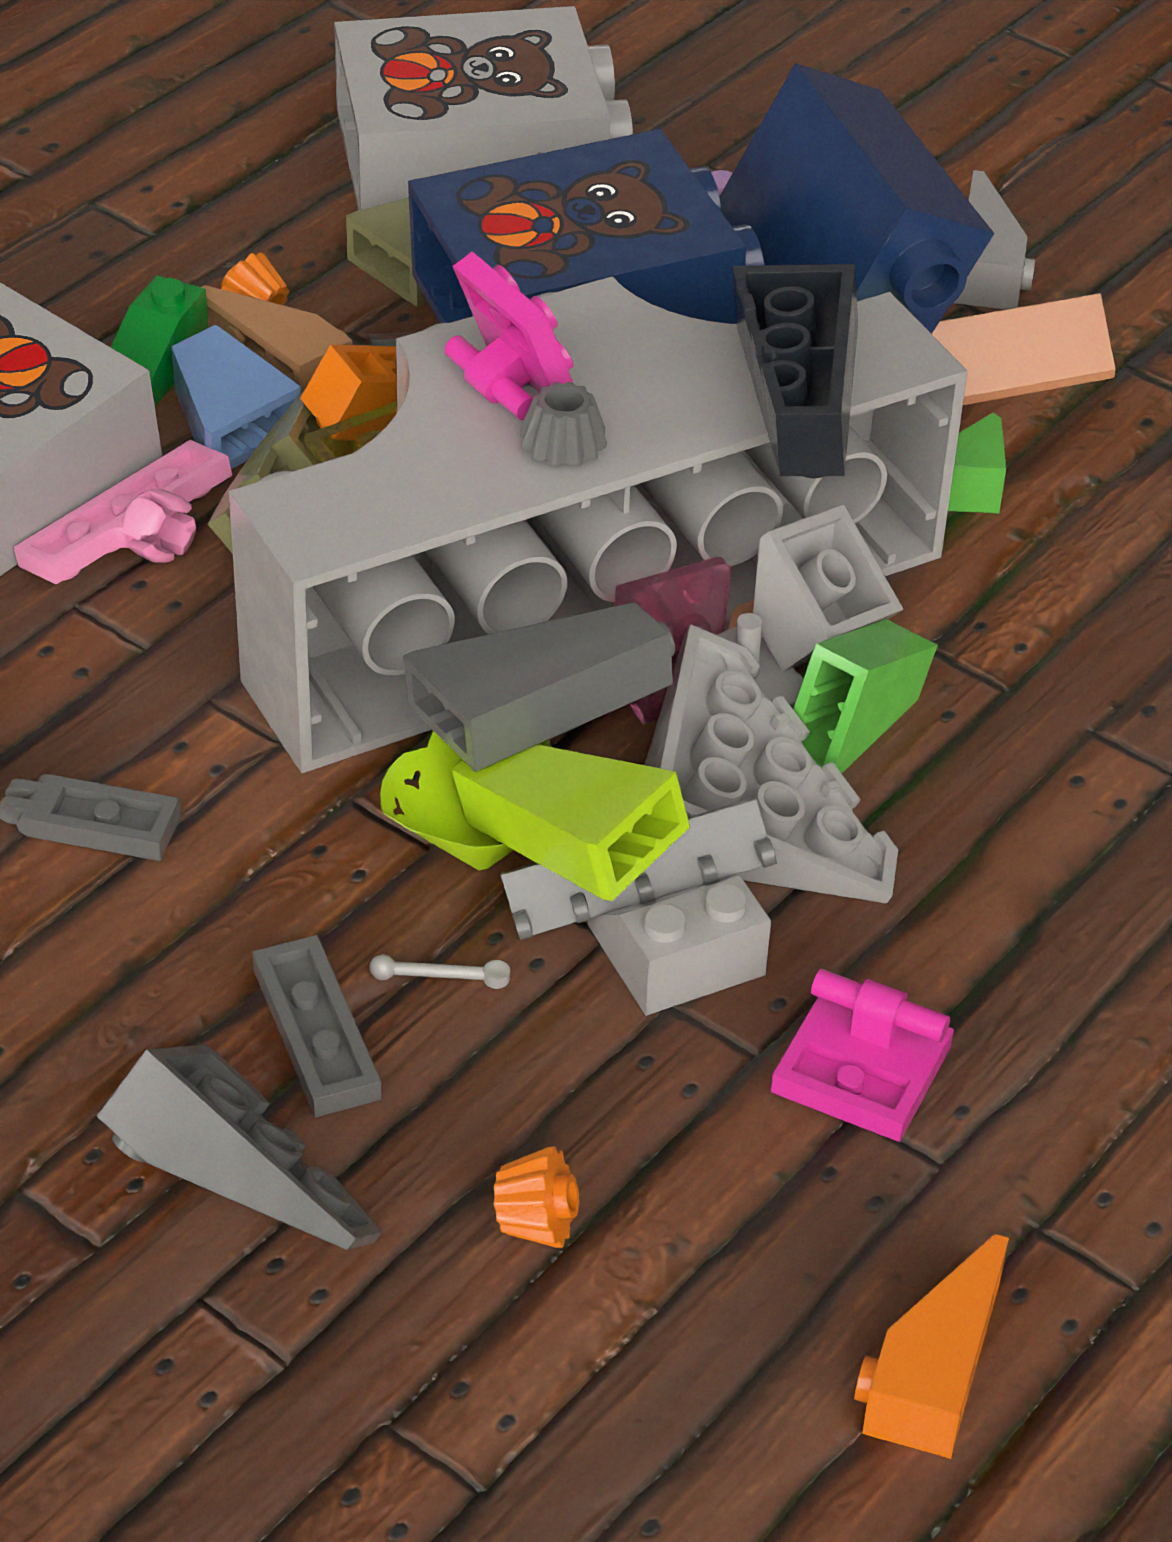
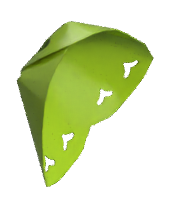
[380,731,552,871]

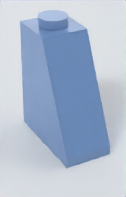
[171,324,301,469]

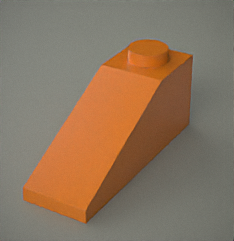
[300,344,397,437]
[854,1234,1009,1459]

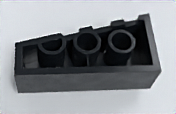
[732,264,858,479]

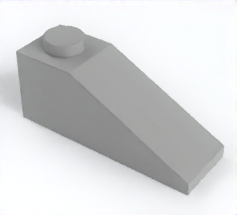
[954,170,1035,310]

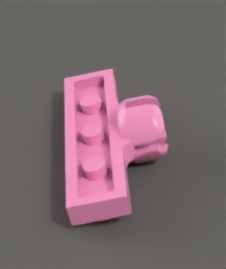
[14,440,232,585]

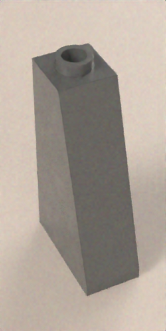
[403,602,675,772]

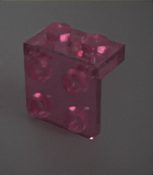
[614,557,731,724]

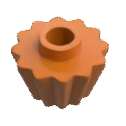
[221,252,289,305]
[494,1146,579,1248]

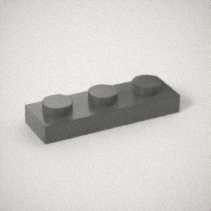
[252,935,382,1118]

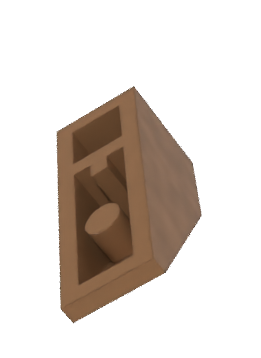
[201,285,353,393]

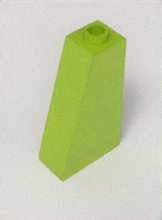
[452,745,690,901]

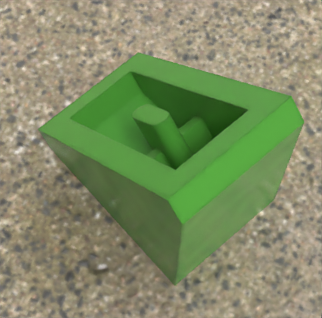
[948,413,1006,513]

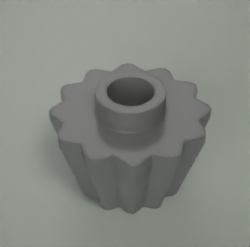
[520,382,607,467]

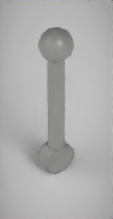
[369,954,510,989]

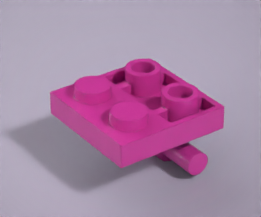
[444,252,574,420]
[771,969,954,1142]

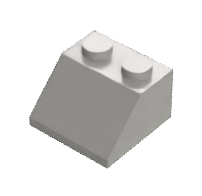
[753,504,903,672]
[588,876,771,1016]

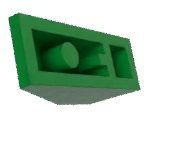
[110,275,209,406]

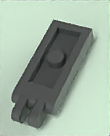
[0,774,181,861]

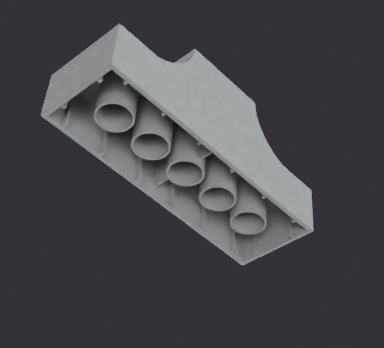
[229,276,967,774]

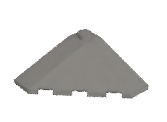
[644,624,898,903]

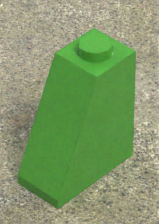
[793,619,938,774]

